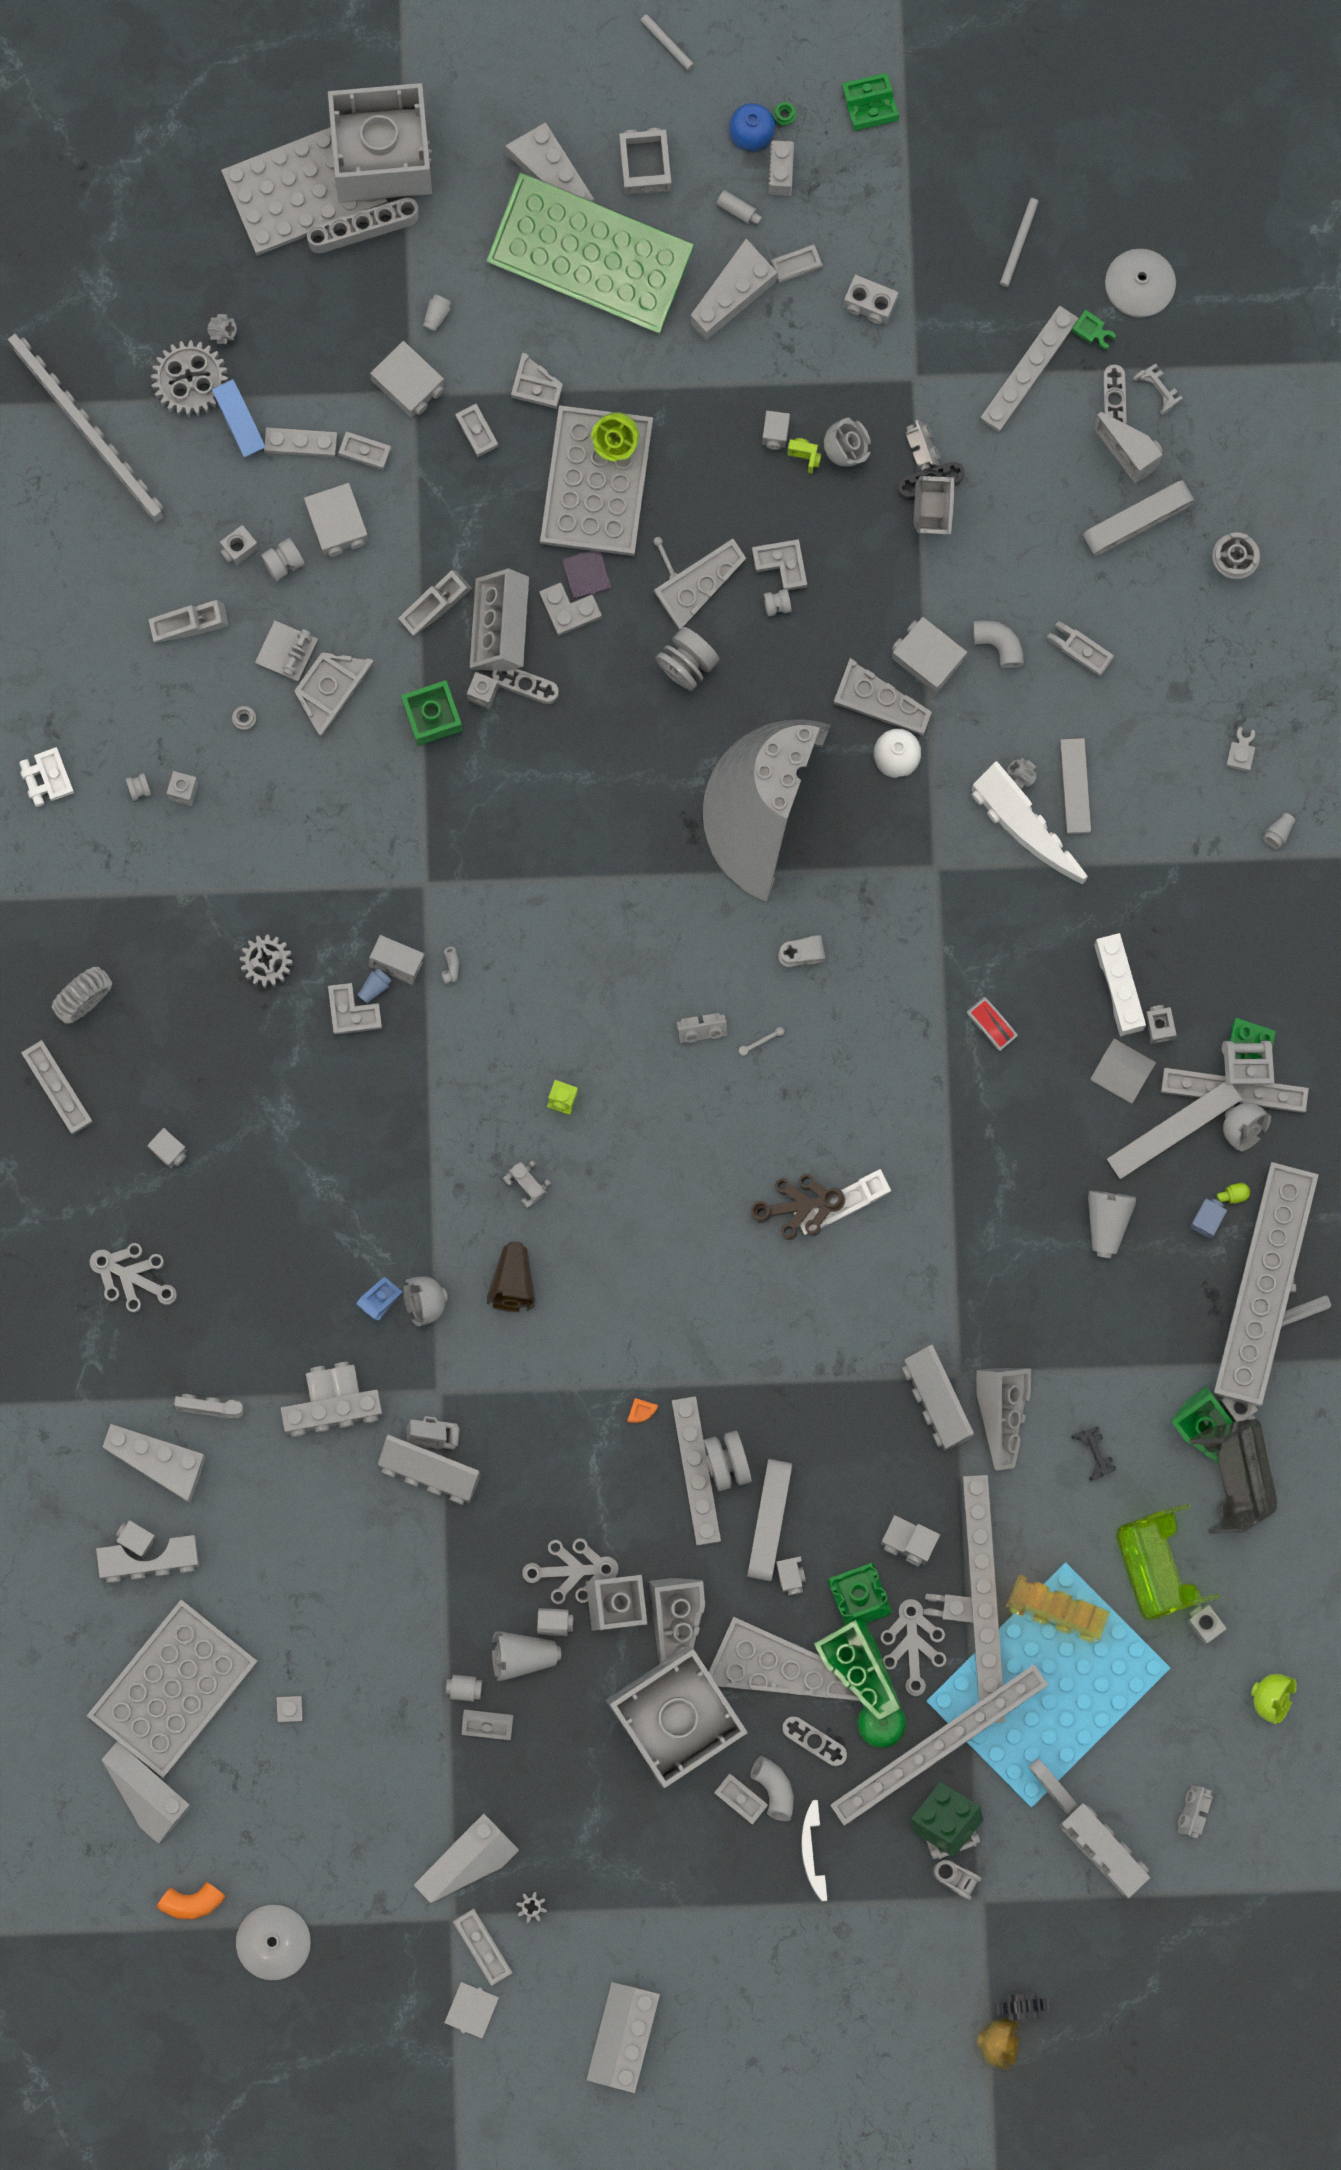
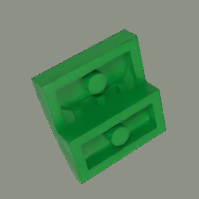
[842,73,899,131]

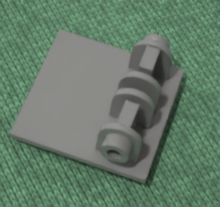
[255,620,318,682]

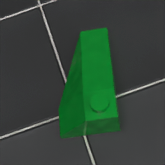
[1171,1386,1267,1483]
[814,1620,901,1720]

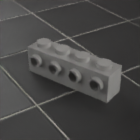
[281,1389,383,1437]

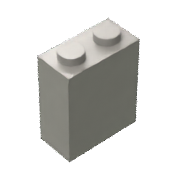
[370,341,445,418]
[304,483,369,557]
[892,617,967,693]

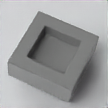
[277,1696,303,1723]

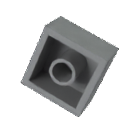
[586,1575,647,1631]

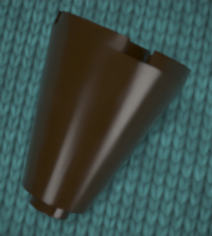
[487,1242,536,1312]

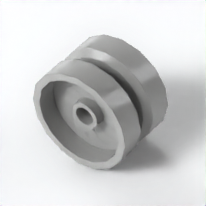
[704,1430,752,1492]

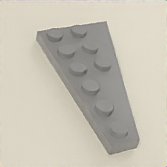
[709,1617,859,1701]

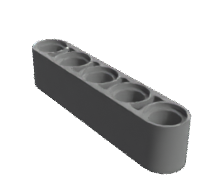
[307,198,419,254]
[1083,480,1195,556]
[747,1459,792,1581]

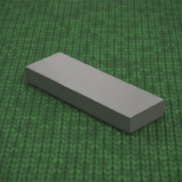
[453,1909,513,1986]

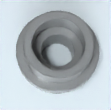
[232,706,256,730]

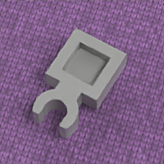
[1226,727,1255,772]

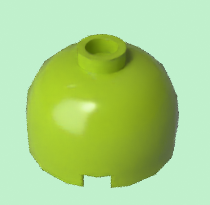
[591,412,640,461]
[1251,1674,1297,1725]

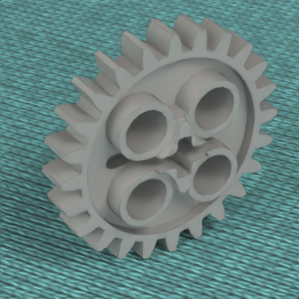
[151,340,229,417]

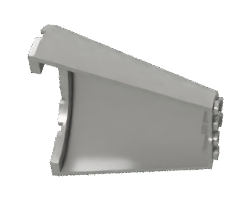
[703,720,830,902]

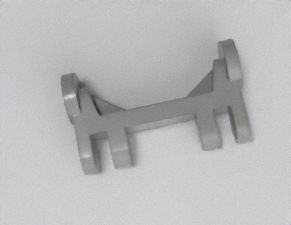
[1133,364,1183,415]

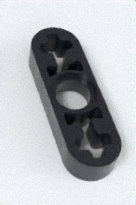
[898,462,964,500]

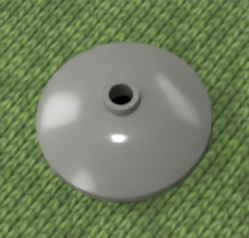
[1105,249,1176,318]
[236,1905,311,1980]

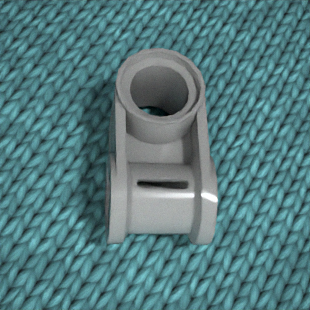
[778,935,826,967]
[933,1860,982,1900]

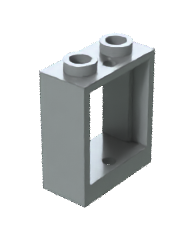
[619,128,671,195]

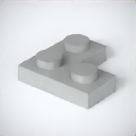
[752,539,807,590]
[539,583,602,636]
[328,983,382,1035]

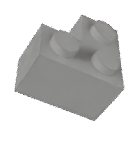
[881,1515,940,1567]

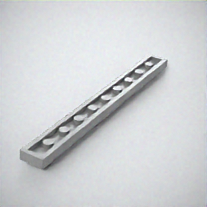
[8,334,163,523]
[963,1475,1006,1723]
[831,1664,1049,1826]

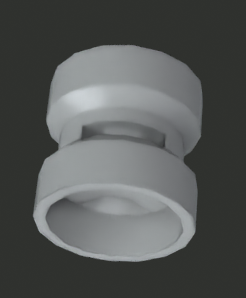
[763,589,791,617]

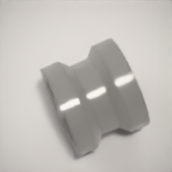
[126,773,151,801]

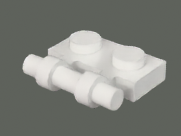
[19,747,74,807]

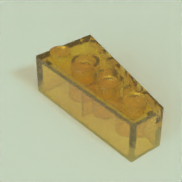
[1006,1574,1110,1643]

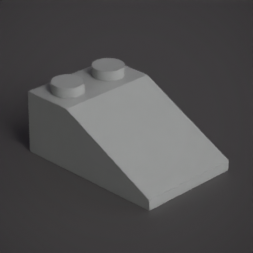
[1093,412,1163,484]

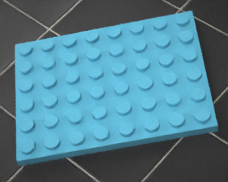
[926,1562,1170,1808]

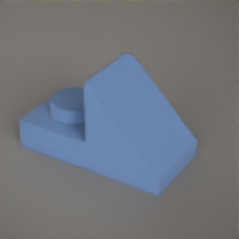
[356,1277,403,1320]

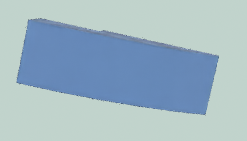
[211,379,265,457]

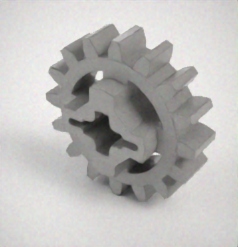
[240,934,293,988]

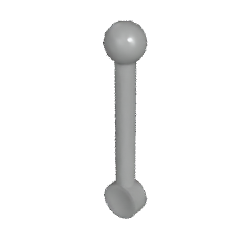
[653,537,678,579]
[739,1027,785,1056]

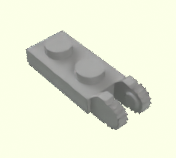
[1046,621,1114,677]
[174,1394,244,1419]
[923,1594,973,1624]

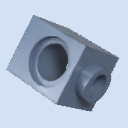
[1190,1198,1227,1239]

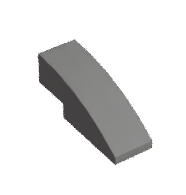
[398,570,472,636]
[148,600,229,643]

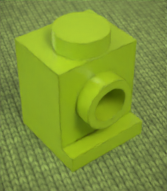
[547,1080,578,1115]

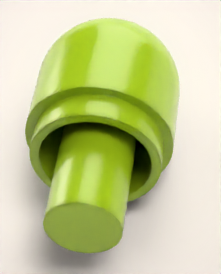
[1216,1183,1250,1204]

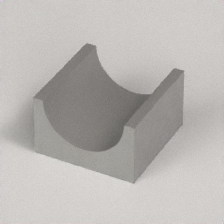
[328,83,432,202]
[605,1646,748,1788]

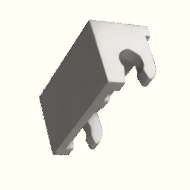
[369,935,424,985]

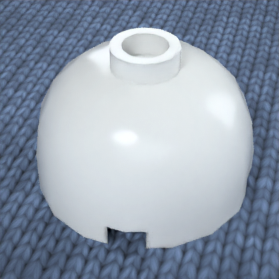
[874,729,921,778]

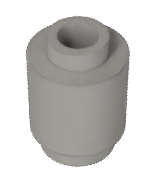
[446,1675,482,1702]

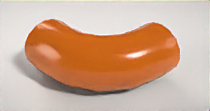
[156,1882,226,1920]

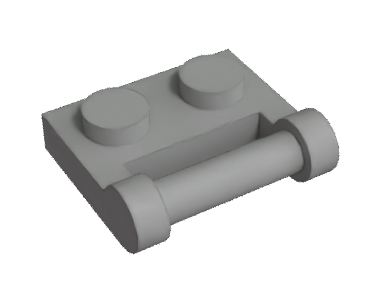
[1222,1041,1274,1085]

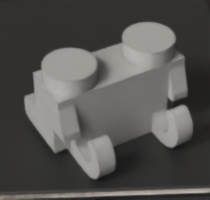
[503,1161,551,1209]

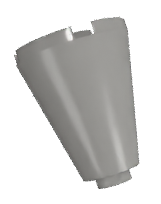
[1088,1191,1136,1258]
[492,1631,561,1681]

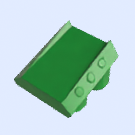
[828,1563,892,1626]

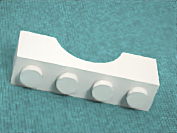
[1094,933,1146,1036]

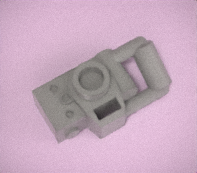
[406,1416,460,1450]

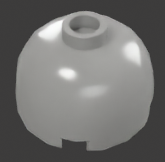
[824,418,871,467]
[1223,1103,1271,1151]
[403,1276,448,1326]

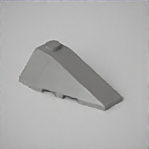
[976,1368,1031,1470]
[649,1578,705,1664]

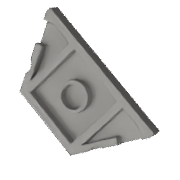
[294,653,374,737]

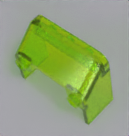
[1116,1503,1221,1621]

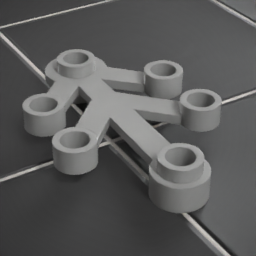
[90,1243,177,1313]
[522,1538,618,1604]
[880,1599,946,1697]

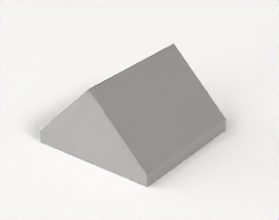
[1090,1039,1156,1104]

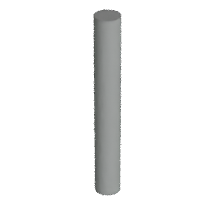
[640,14,694,70]

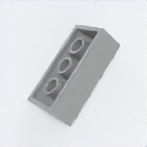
[470,568,529,671]
[902,1345,974,1451]
[378,1435,481,1505]
[587,1982,660,2093]

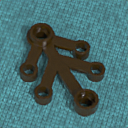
[751,1174,846,1240]

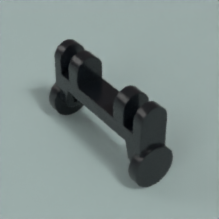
[1071,1426,1116,1481]

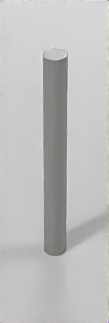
[1000,198,1039,287]

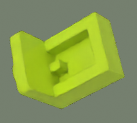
[788,438,821,474]

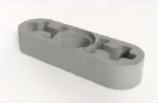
[1103,365,1127,424]
[492,669,559,704]
[782,1717,847,1766]
[1028,1758,1079,1815]

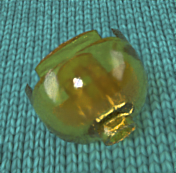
[977,2019,1020,2070]

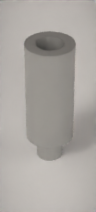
[716,190,762,225]

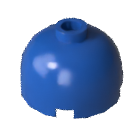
[729,103,775,152]

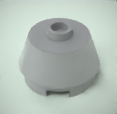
[1213,532,1260,579]

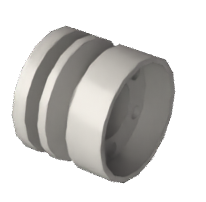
[656,627,720,691]

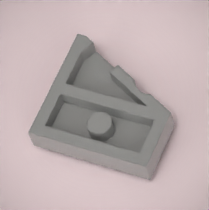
[511,352,563,409]

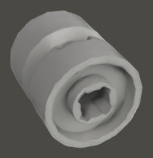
[260,538,305,581]

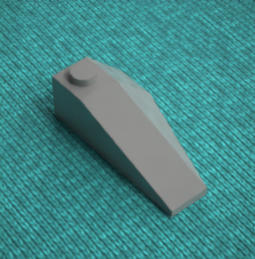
[101,1741,192,1844]
[414,1814,519,1903]

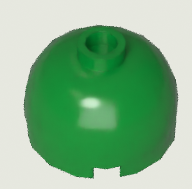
[857,1706,907,1749]

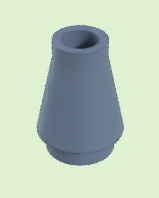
[357,968,392,1004]

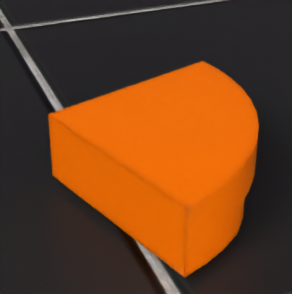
[627,1398,658,1423]

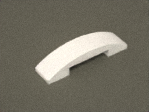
[794,1169,891,1235]
[801,1800,827,1902]

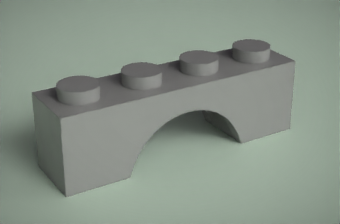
[96,1535,200,1583]

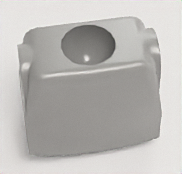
[914,476,954,534]

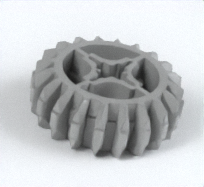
[52,967,112,1024]

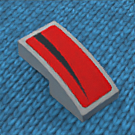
[966,997,1018,1051]

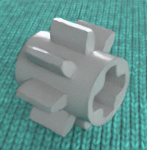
[208,314,237,344]
[1007,758,1036,789]
[516,1892,547,1923]

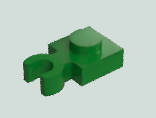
[1071,310,1116,350]

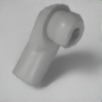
[442,947,460,984]

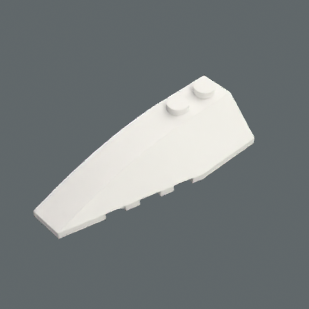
[972,761,1088,884]

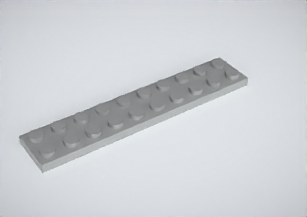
[1213,1162,1319,1407]

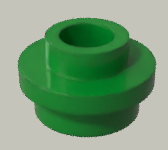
[773,102,797,126]

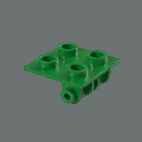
[1224,1018,1276,1063]

